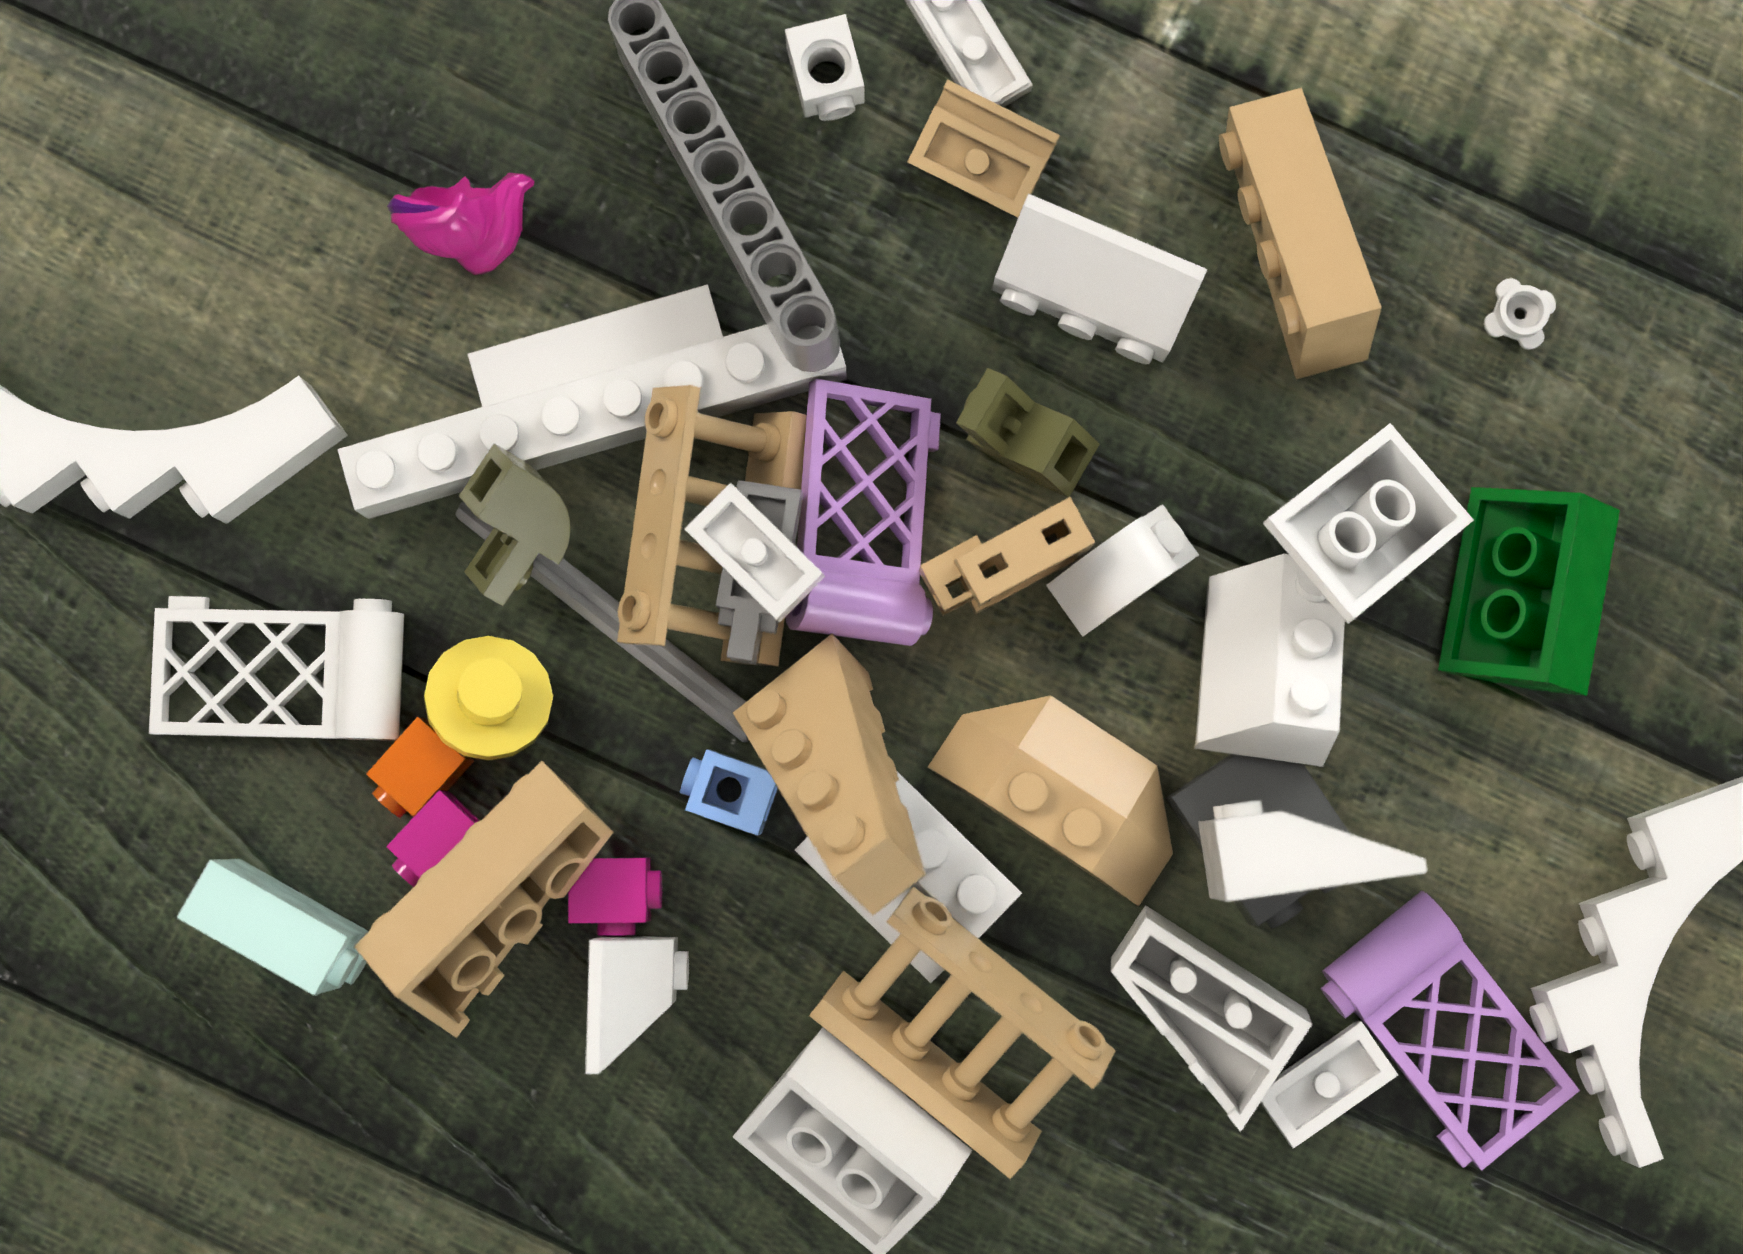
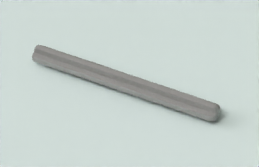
[455,502,749,742]

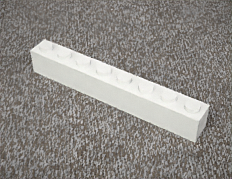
[337,324,847,519]

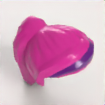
[387,173,534,275]

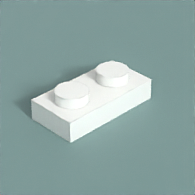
[685,483,825,623]
[1260,1020,1398,1148]

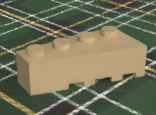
[1219,88,1382,379]
[733,634,925,915]
[354,761,613,1038]

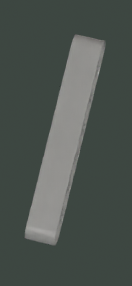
[608,0,840,372]

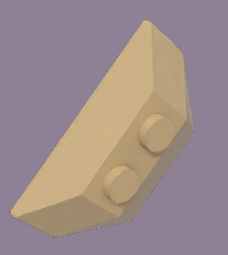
[927,696,1173,907]

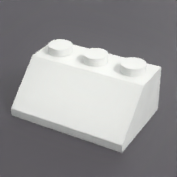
[992,194,1207,364]
[1195,554,1345,767]
[795,772,1022,983]
[733,1027,972,1254]

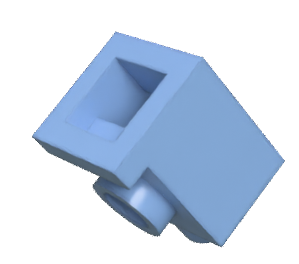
[680,749,778,836]

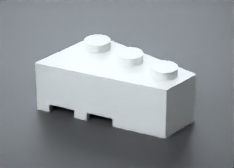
[1111,905,1312,1132]

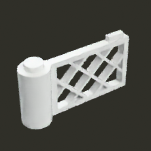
[149,596,404,741]

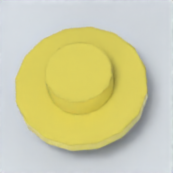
[424,636,553,761]

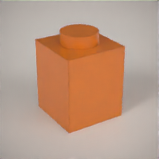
[366,717,474,818]

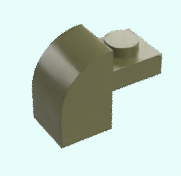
[956,368,1100,498]
[459,443,570,606]

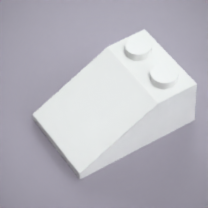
[1263,423,1473,624]
[1198,800,1427,901]

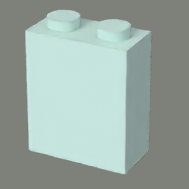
[177,859,369,995]

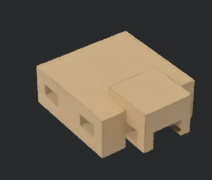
[919,497,1095,616]

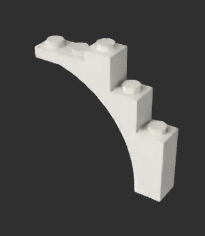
[0,376,348,524]
[1530,777,1743,1168]

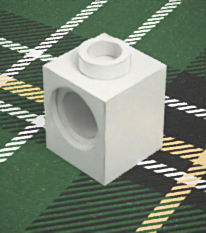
[785,14,864,121]

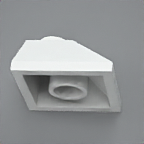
[586,936,689,1074]

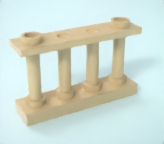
[617,385,807,666]
[809,886,1116,1179]

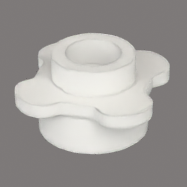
[1484,278,1556,350]

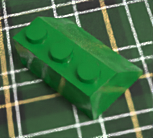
[1438,487,1620,696]

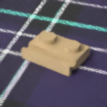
[908,79,1061,218]

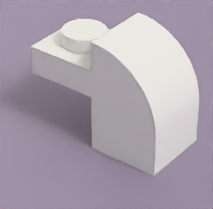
[1046,504,1199,637]

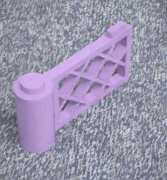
[785,379,941,646]
[1320,891,1580,1171]

